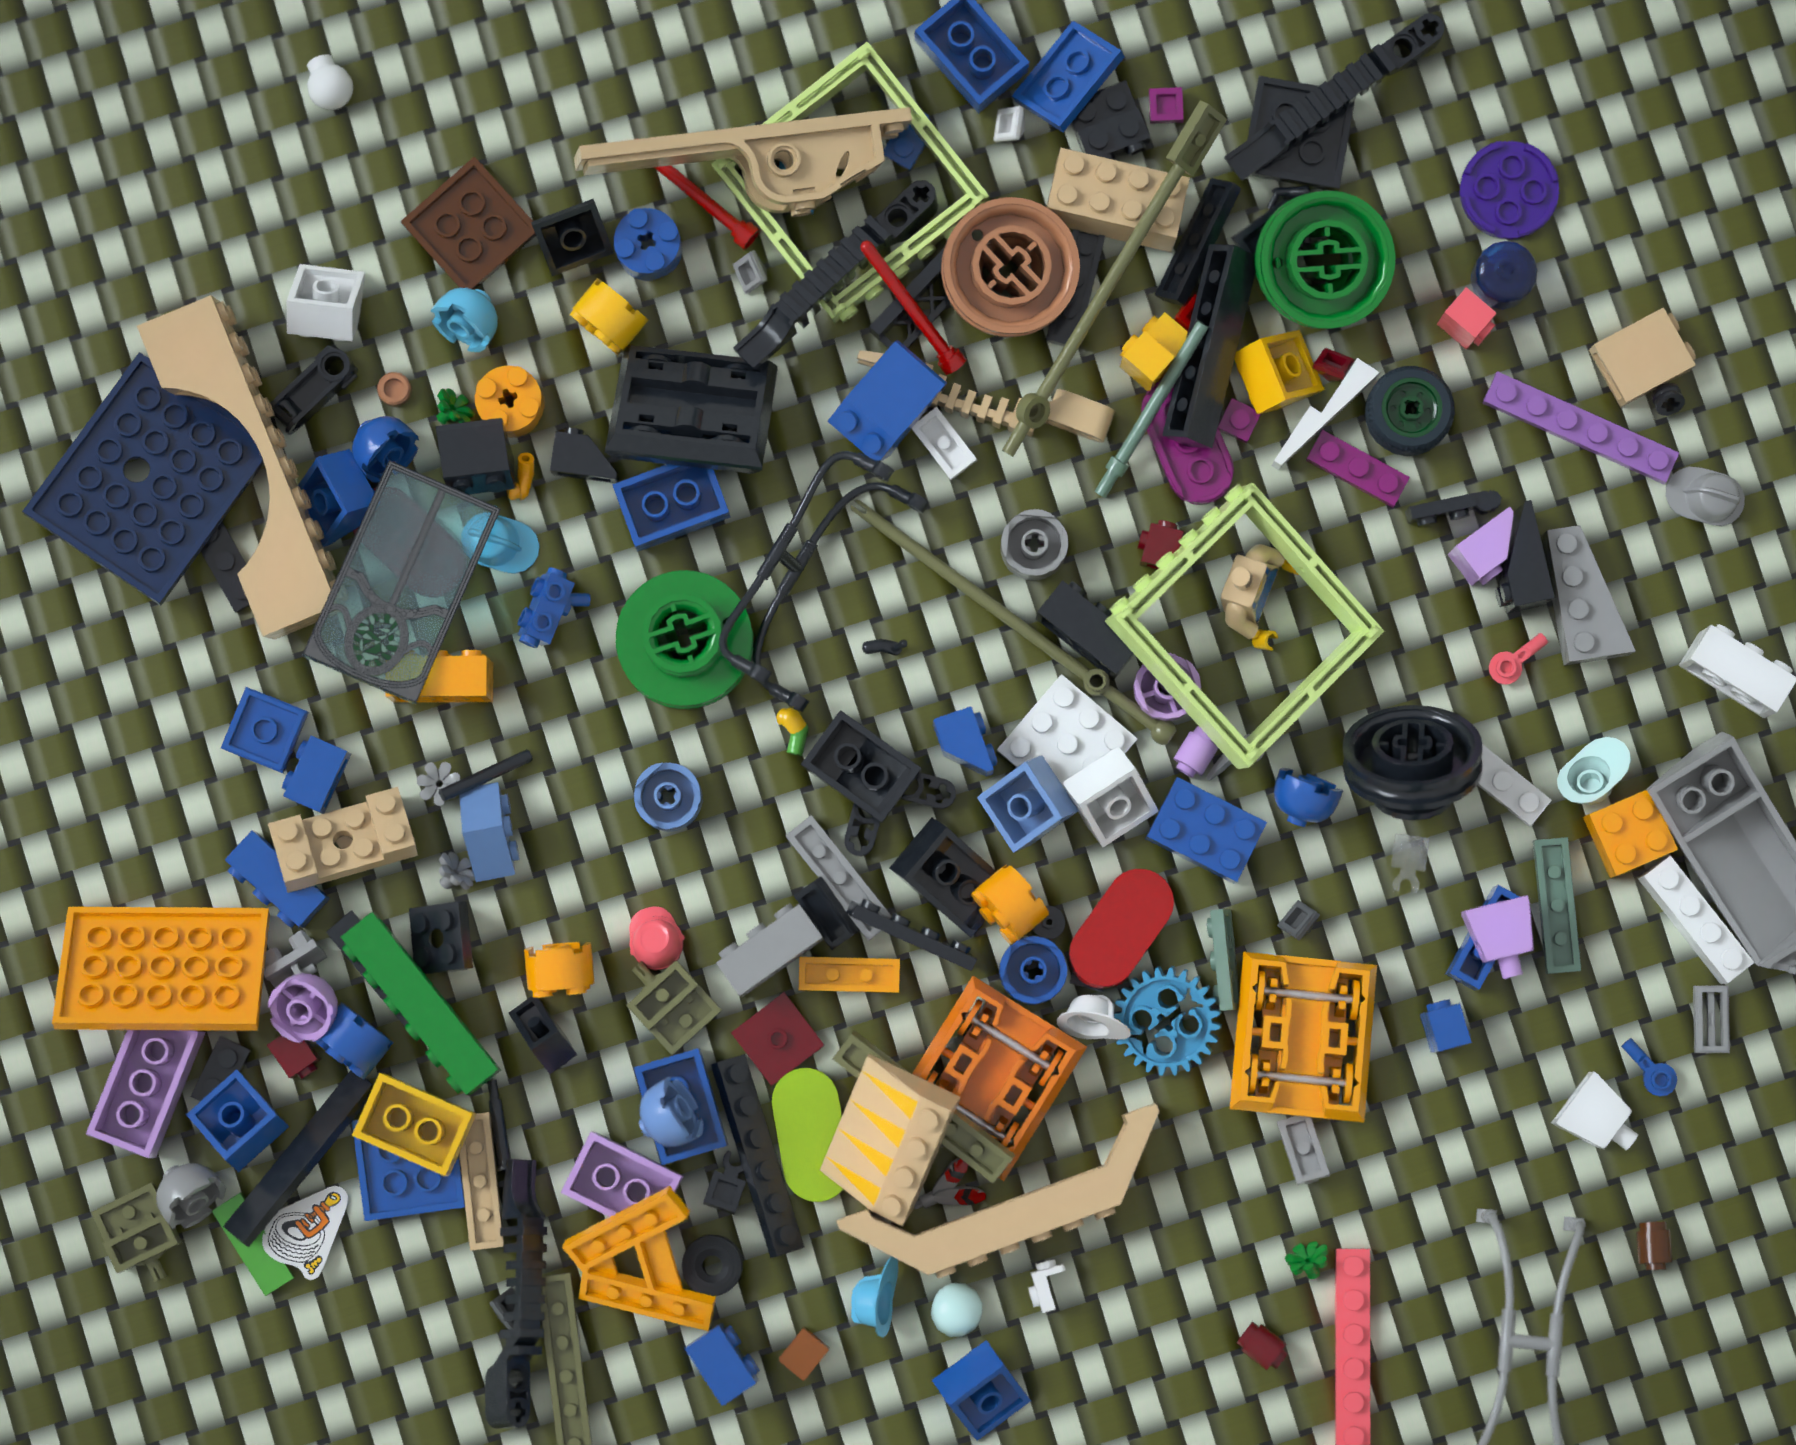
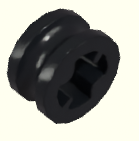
[1651,383,1685,416]

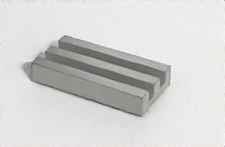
[1693,986,1730,1053]

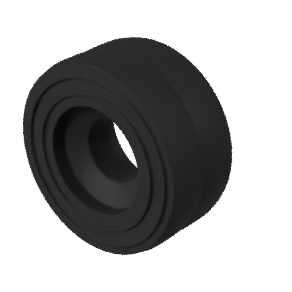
[682,1235,743,1296]

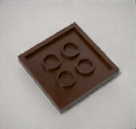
[400,156,536,290]

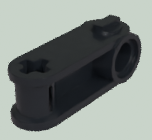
[270,345,358,435]

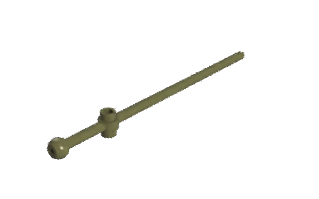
[850,500,1177,745]

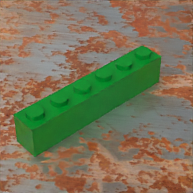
[341,912,501,1096]

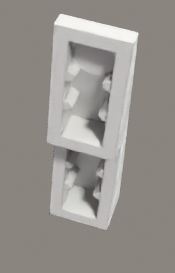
[1271,358,1380,470]

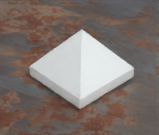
[994,106,1025,142]

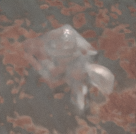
[1391,833,1430,894]

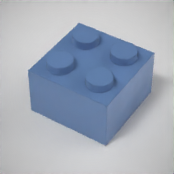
[977,755,1079,853]

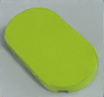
[772,1068,843,1202]

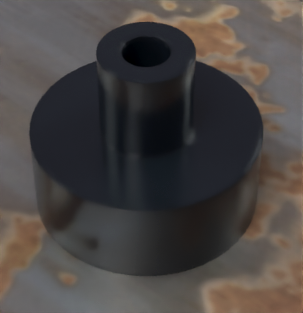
[1033,906,1065,940]

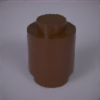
[1636,1222,1673,1271]

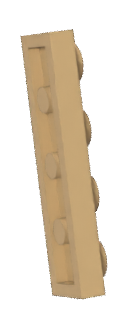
[459,1112,505,1251]

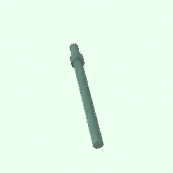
[1095,320,1209,498]

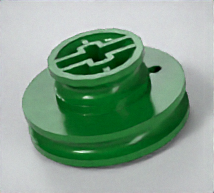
[1255,191,1395,329]
[616,570,753,709]

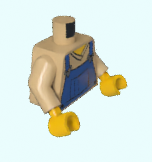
[1220,544,1299,651]

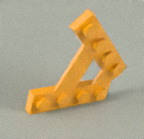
[562,1186,716,1331]

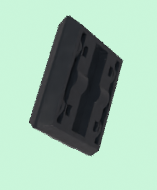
[605,345,778,474]

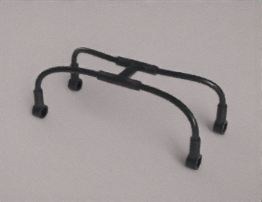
[719,451,930,713]

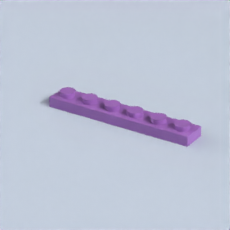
[1482,371,1679,484]

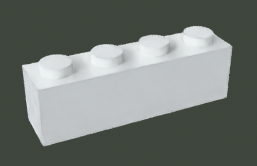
[1638,856,1755,984]

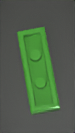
[212,1192,295,1296]

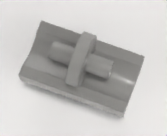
[264,930,327,988]

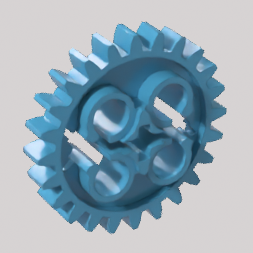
[1114,966,1222,1076]

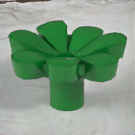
[436,388,475,425]
[1285,1241,1329,1279]

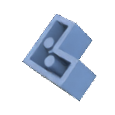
[459,782,520,882]

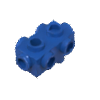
[518,567,590,648]

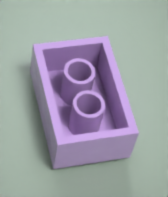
[561,1131,684,1217]

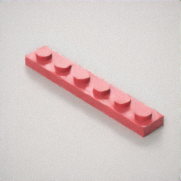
[1335,1248,1370,1445]

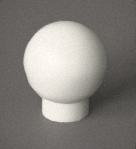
[307,54,353,110]

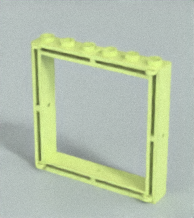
[711,42,990,323]
[1105,483,1384,769]

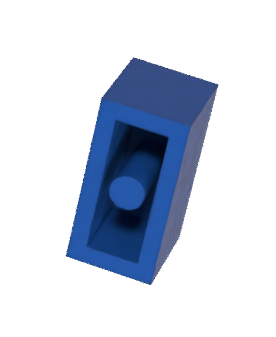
[282,735,351,814]
[1420,999,1472,1053]

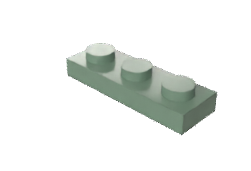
[1207,909,1239,1011]

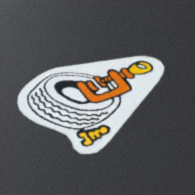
[262,1186,348,1280]

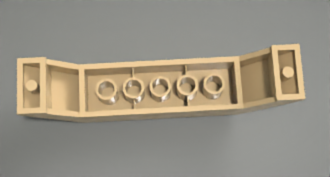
[837,1104,1159,1279]

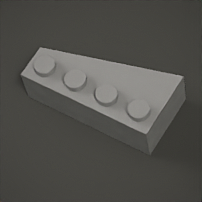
[1541,525,1636,666]

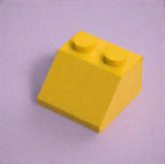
[1234,330,1325,415]

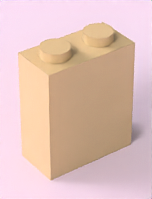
[1589,307,1696,408]

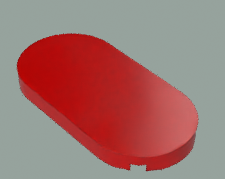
[1069,869,1174,988]

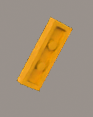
[798,957,900,993]

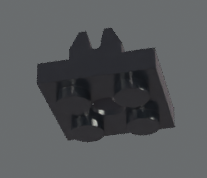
[409,901,473,975]

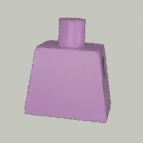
[1461,895,1533,979]

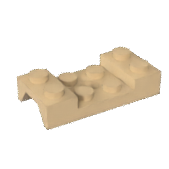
[268,787,418,893]

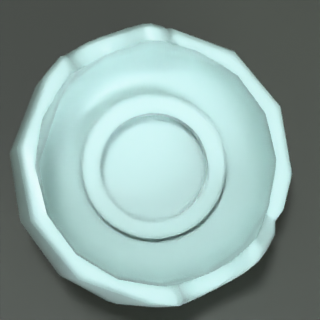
[931,1283,983,1337]

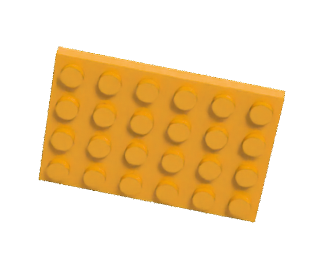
[52,907,270,1031]

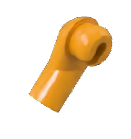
[507,453,534,501]

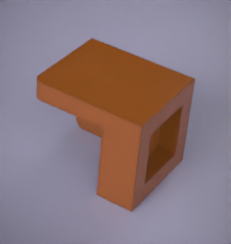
[779,1327,830,1381]

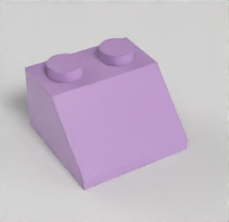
[1448,507,1514,586]

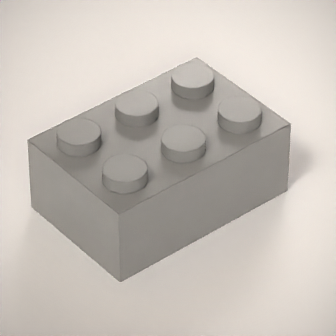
[716,903,824,998]

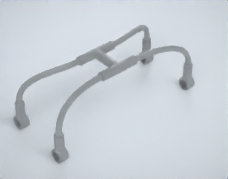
[1476,1208,1586,1445]

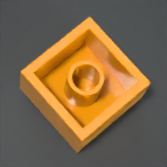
[1583,790,1678,878]

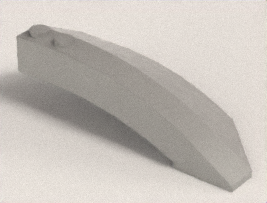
[1646,732,1796,974]

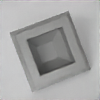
[733,250,767,294]

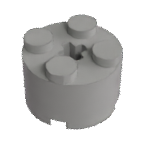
[1001,509,1068,581]

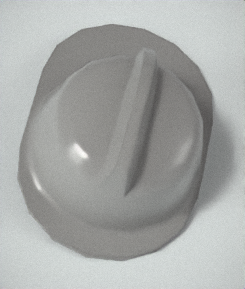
[1666,467,1745,526]

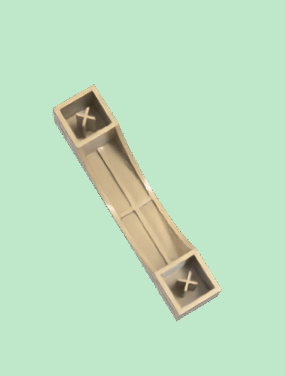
[137,295,349,640]

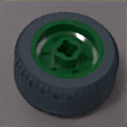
[1365,366,1455,456]

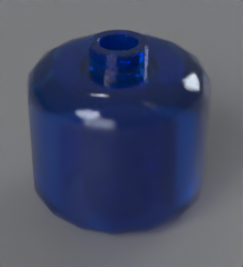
[1471,241,1538,310]

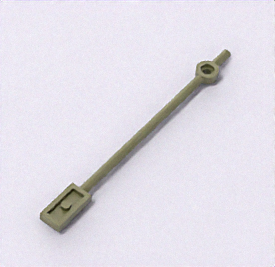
[1002,101,1227,457]

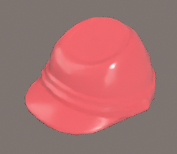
[629,906,685,971]

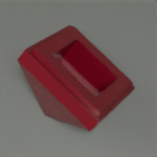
[1312,348,1355,381]

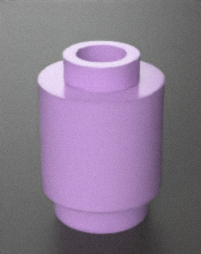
[1173,726,1218,778]

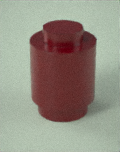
[1236,1321,1288,1370]

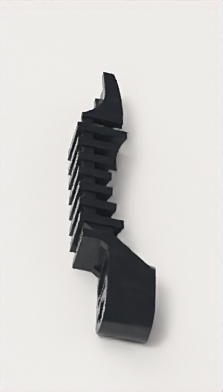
[1224,13,1445,182]
[733,180,939,370]
[485,1159,547,1429]

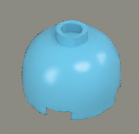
[431,288,498,352]

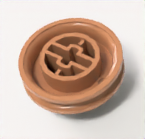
[941,197,1080,337]

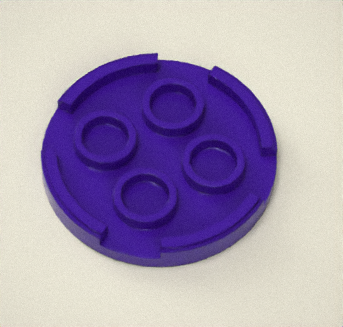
[1460,141,1559,240]

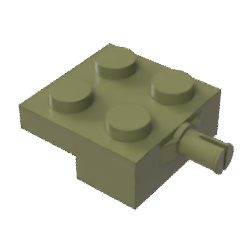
[626,960,722,1056]
[91,1182,183,1282]

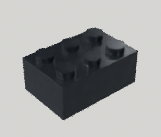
[1036,580,1135,681]

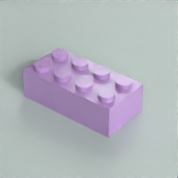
[86,1030,206,1158]

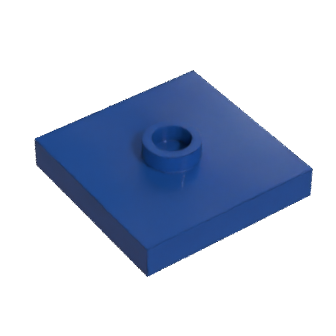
[221,687,309,774]

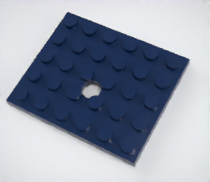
[22,352,264,606]

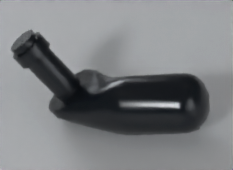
[1267,186,1311,209]
[862,639,908,655]

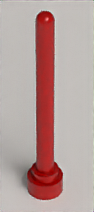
[654,165,761,250]
[860,240,967,375]

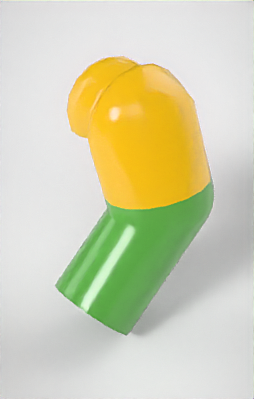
[776,708,808,756]

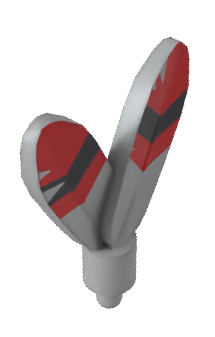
[914,1158,986,1209]

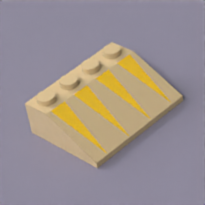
[820,1054,961,1226]

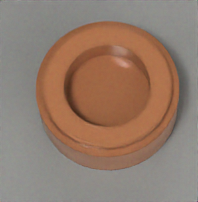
[377,372,412,407]

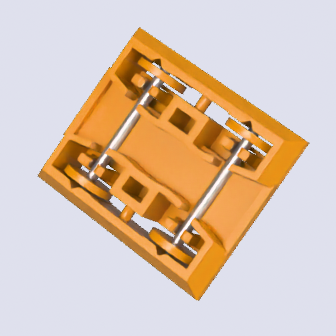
[1229,952,1377,1123]

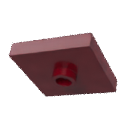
[731,992,825,1086]

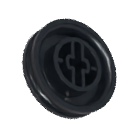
[1343,705,1482,821]

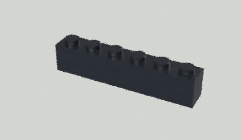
[1162,244,1256,449]

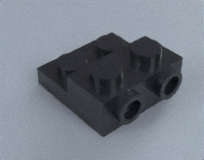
[1071,80,1151,160]

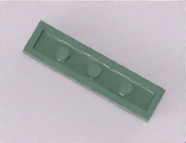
[1533,837,1581,974]

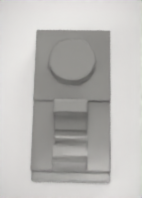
[1277,1116,1330,1186]

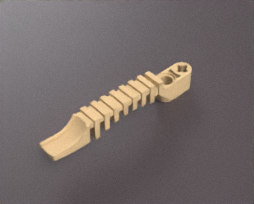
[857,350,1115,443]

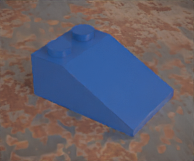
[828,340,947,462]

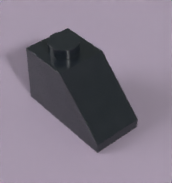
[550,427,619,484]
[509,995,577,1074]

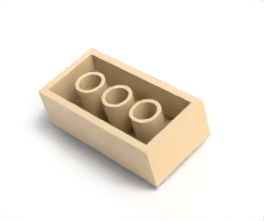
[1047,148,1190,252]

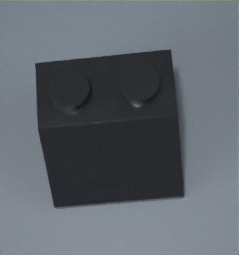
[531,199,614,277]
[436,418,515,497]

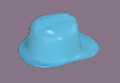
[461,513,539,574]
[851,1256,898,1337]

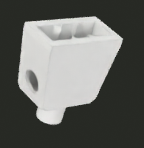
[1551,1072,1638,1150]

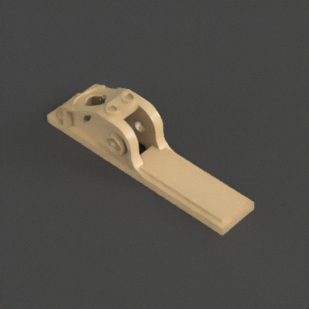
[574,107,912,217]

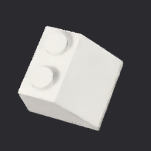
[286,264,365,341]

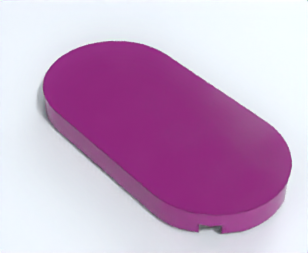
[1141,380,1234,505]

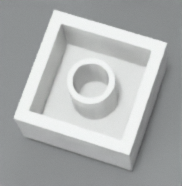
[1062,747,1159,847]

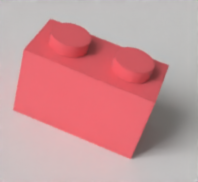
[1437,287,1497,350]

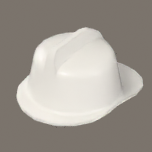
[1057,995,1131,1040]

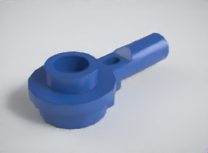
[1621,1038,1677,1096]

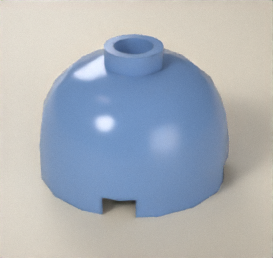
[639,1077,703,1146]

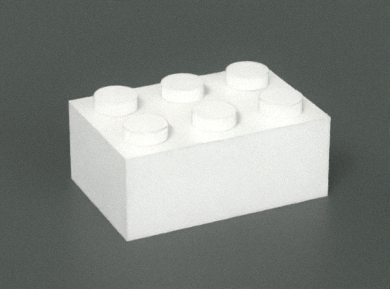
[1679,624,1796,718]

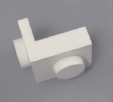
[1028,1259,1066,1313]

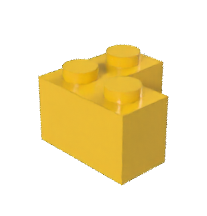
[1120,312,1188,391]

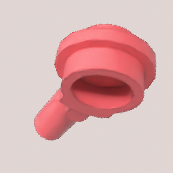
[1489,633,1549,685]

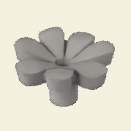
[417,762,460,806]
[439,852,475,890]

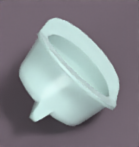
[1557,737,1631,805]

